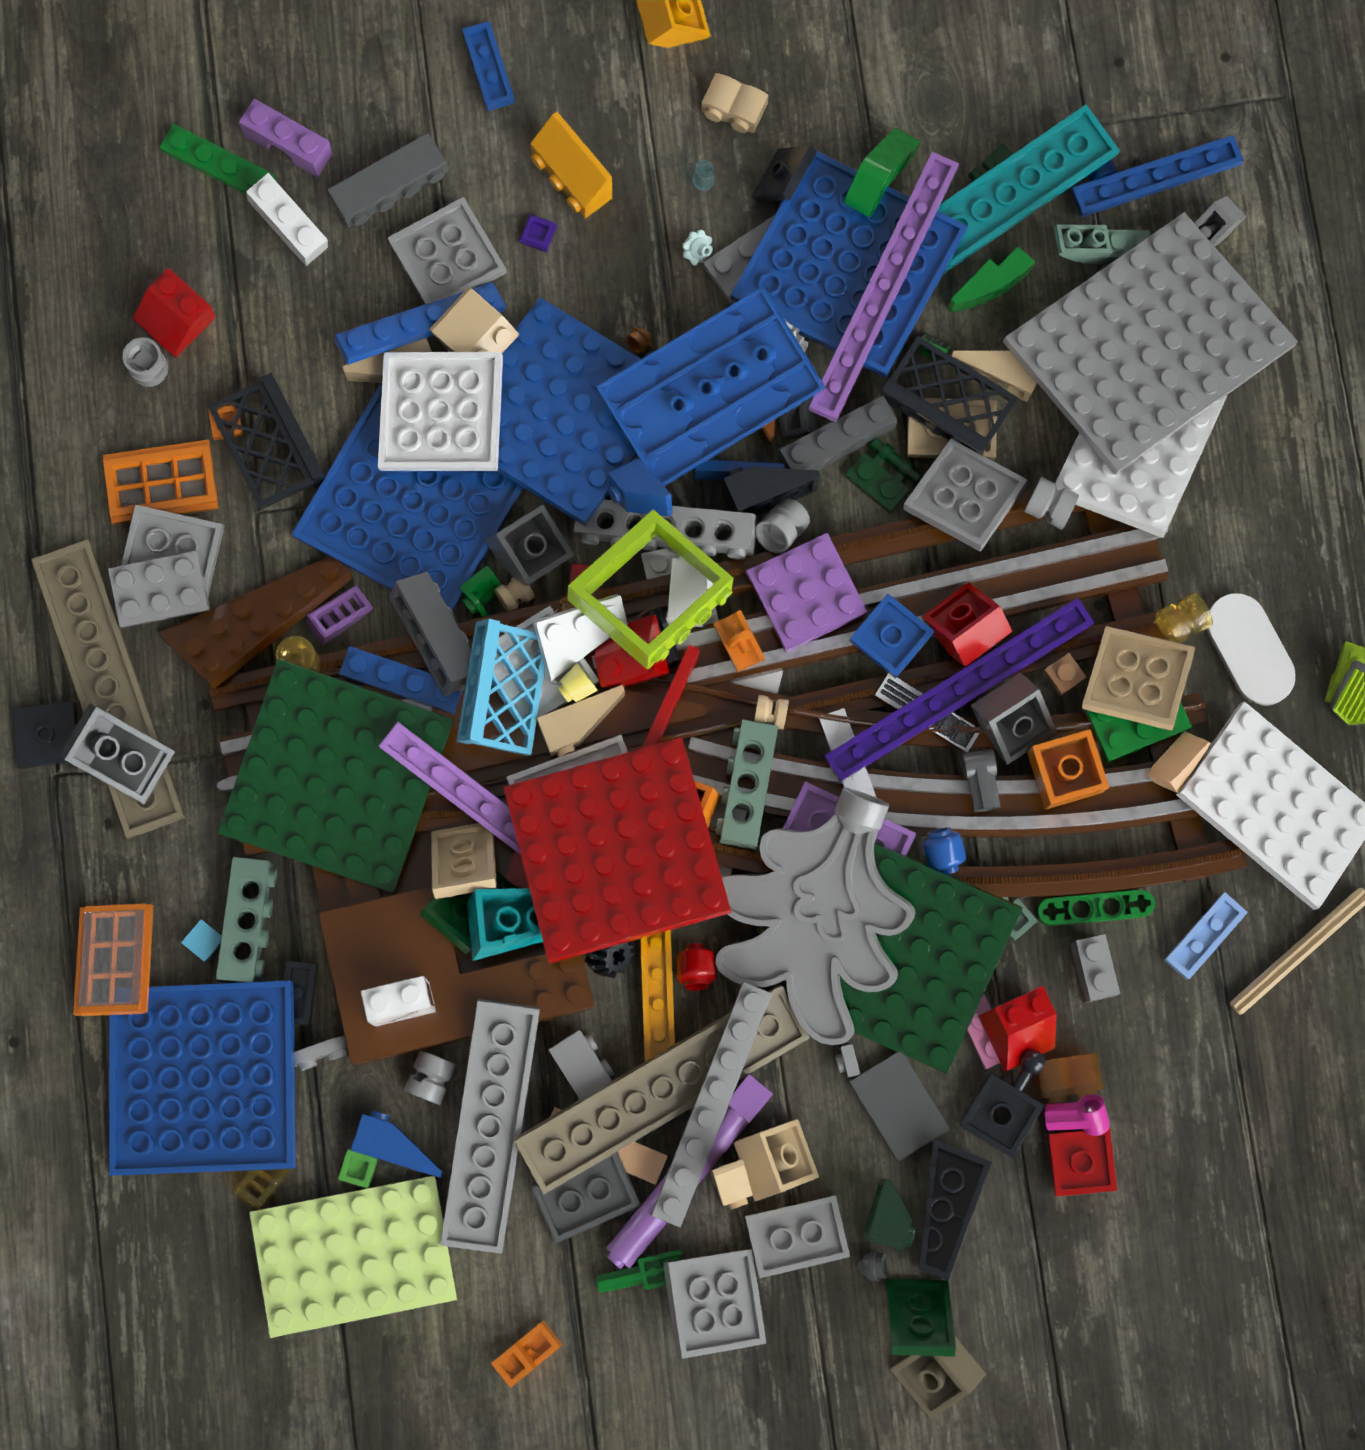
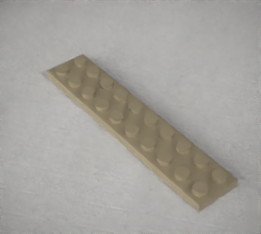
[31,539,186,839]
[513,984,810,1194]

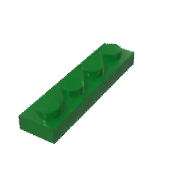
[159,123,276,195]

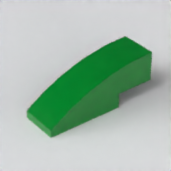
[947,247,1035,313]

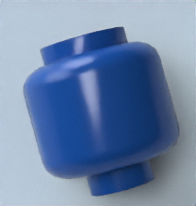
[923,827,966,874]

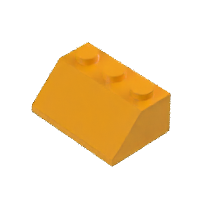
[637,0,711,48]
[530,111,612,219]

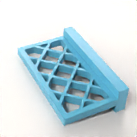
[457,619,545,756]

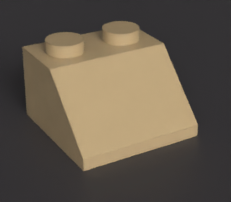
[429,287,519,353]
[733,1119,819,1201]

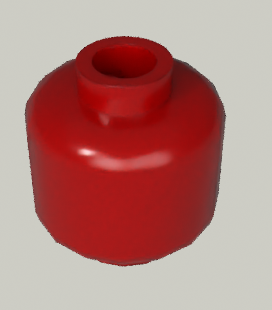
[675,943,716,991]

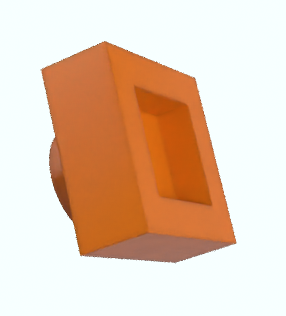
[208,406,243,440]

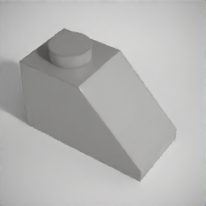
[1194,196,1246,247]

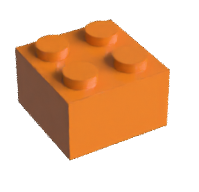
[1027,729,1109,810]

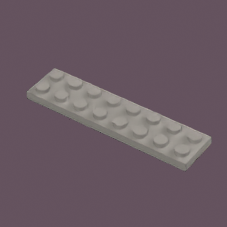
[440,999,540,1254]

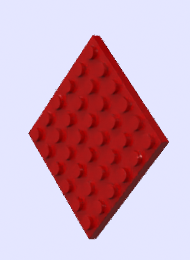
[504,737,732,963]

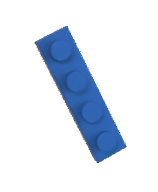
[339,646,463,715]

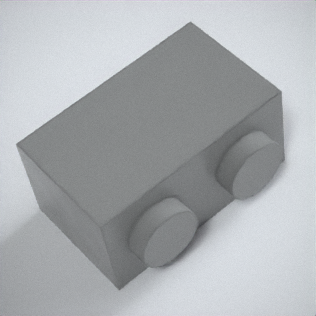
[1070,934,1120,1003]
[549,1030,615,1099]

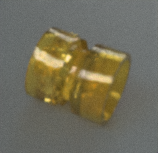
[1155,592,1213,643]
[275,636,320,672]

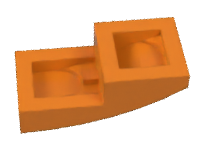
[491,1320,563,1388]

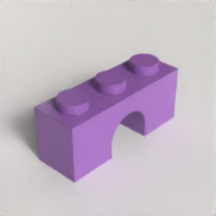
[239,99,333,178]

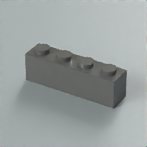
[327,133,448,228]
[778,396,898,470]
[389,572,471,697]

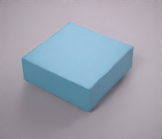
[181,919,222,962]

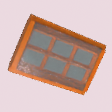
[103,440,219,525]
[73,904,153,1016]

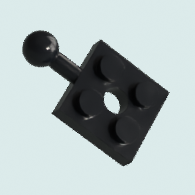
[959,1050,1046,1158]

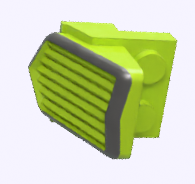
[1325,641,1365,726]

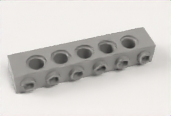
[574,500,758,559]

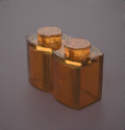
[1036,1053,1104,1104]

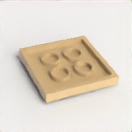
[1082,626,1195,731]

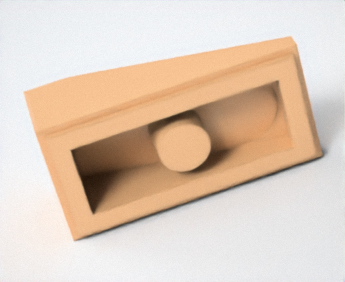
[1148,731,1210,793]

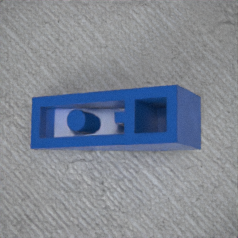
[351,1110,444,1178]

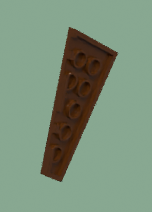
[159,556,353,689]

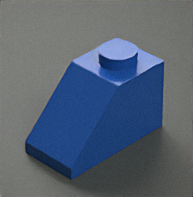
[607,458,673,517]

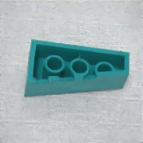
[467,888,543,961]

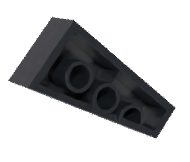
[919,1139,992,1281]

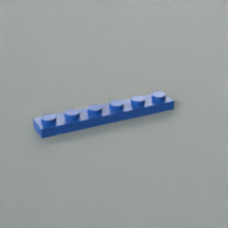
[1071,135,1244,217]
[334,282,506,365]

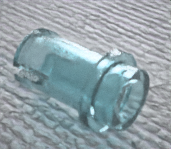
[692,160,715,191]

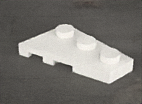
[533,594,628,681]

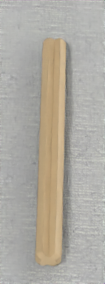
[1230,887,1365,1014]

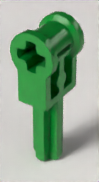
[596,1249,683,1293]

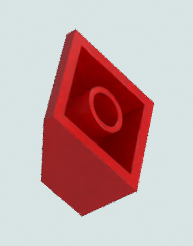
[132,268,216,358]
[921,582,1012,667]
[594,615,670,689]
[978,986,1056,1072]

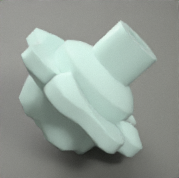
[682,230,713,265]

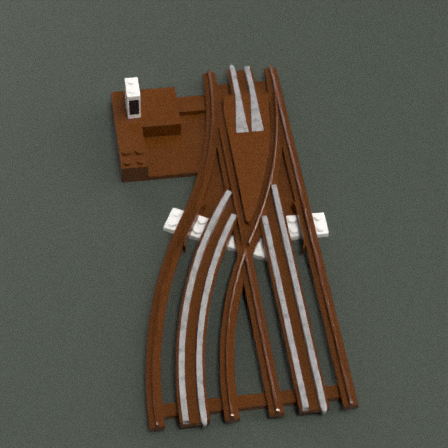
[209,490,1248,1066]

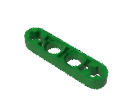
[1036,890,1155,927]

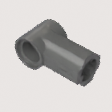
[961,749,1001,812]

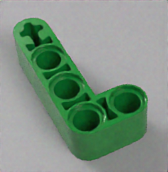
[844,127,921,218]

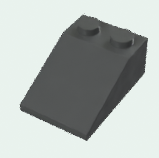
[58,703,175,804]

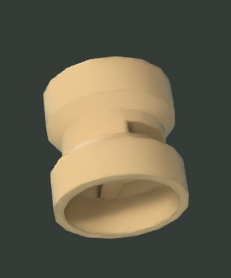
[494,577,535,612]
[754,695,789,730]

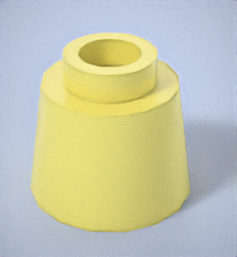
[558,663,598,702]

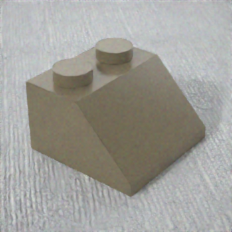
[890,1336,986,1419]

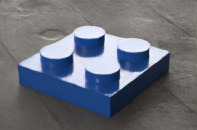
[849,594,935,679]

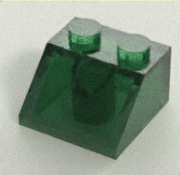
[862,1179,916,1251]

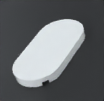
[1206,594,1296,706]

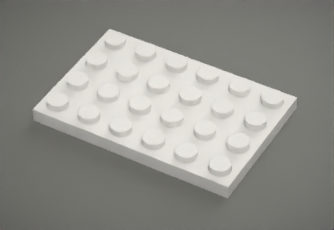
[1055,396,1227,538]
[1176,702,1365,910]

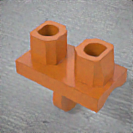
[713,610,765,673]

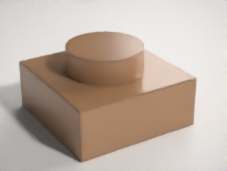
[1043,653,1087,696]

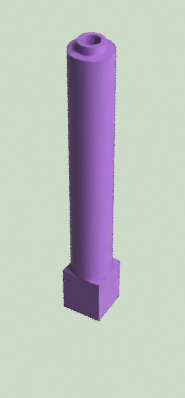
[606,1074,773,1269]

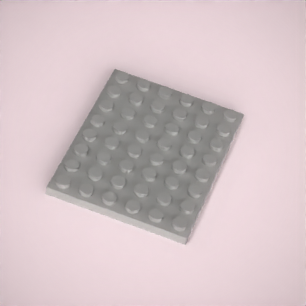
[1003,212,1298,475]

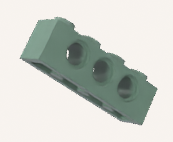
[715,720,778,850]
[216,857,277,983]

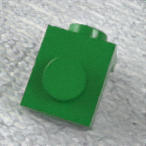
[459,566,501,617]

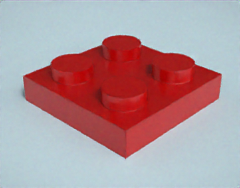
[1047,1129,1118,1197]

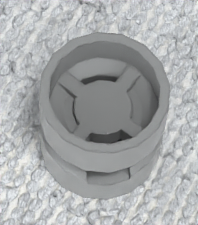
[122,337,168,387]
[1024,477,1079,530]
[755,498,810,554]
[403,1050,456,1105]

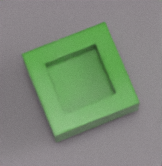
[338,1149,378,1189]

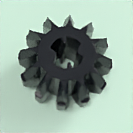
[584,940,636,978]

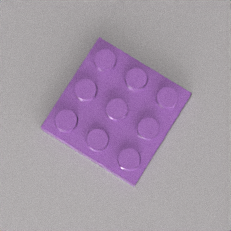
[746,533,867,653]

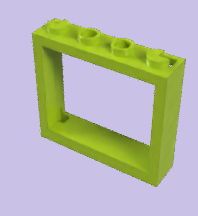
[568,509,733,670]

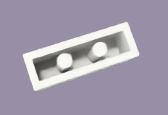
[246,173,328,266]

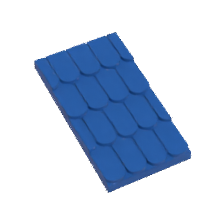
[597,287,826,486]

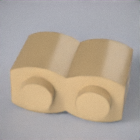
[702,73,768,133]

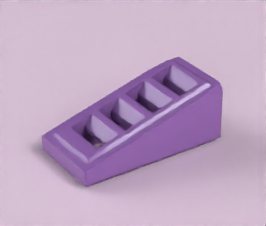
[306,585,373,645]

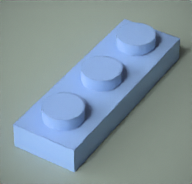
[1164,892,1248,980]

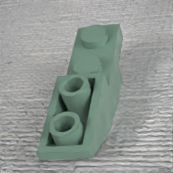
[1054,224,1150,266]

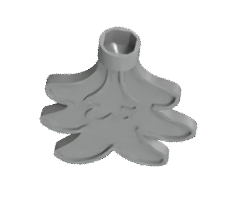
[715,788,915,1046]

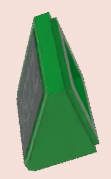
[916,333,951,361]

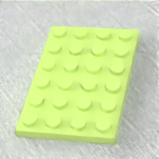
[250,1176,457,1338]

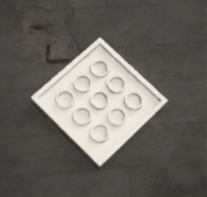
[378,352,503,471]

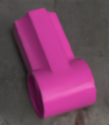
[1045,1094,1110,1136]

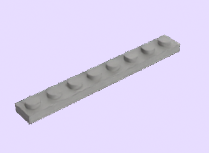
[651,982,772,1228]

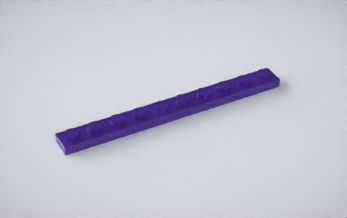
[824,598,1094,783]

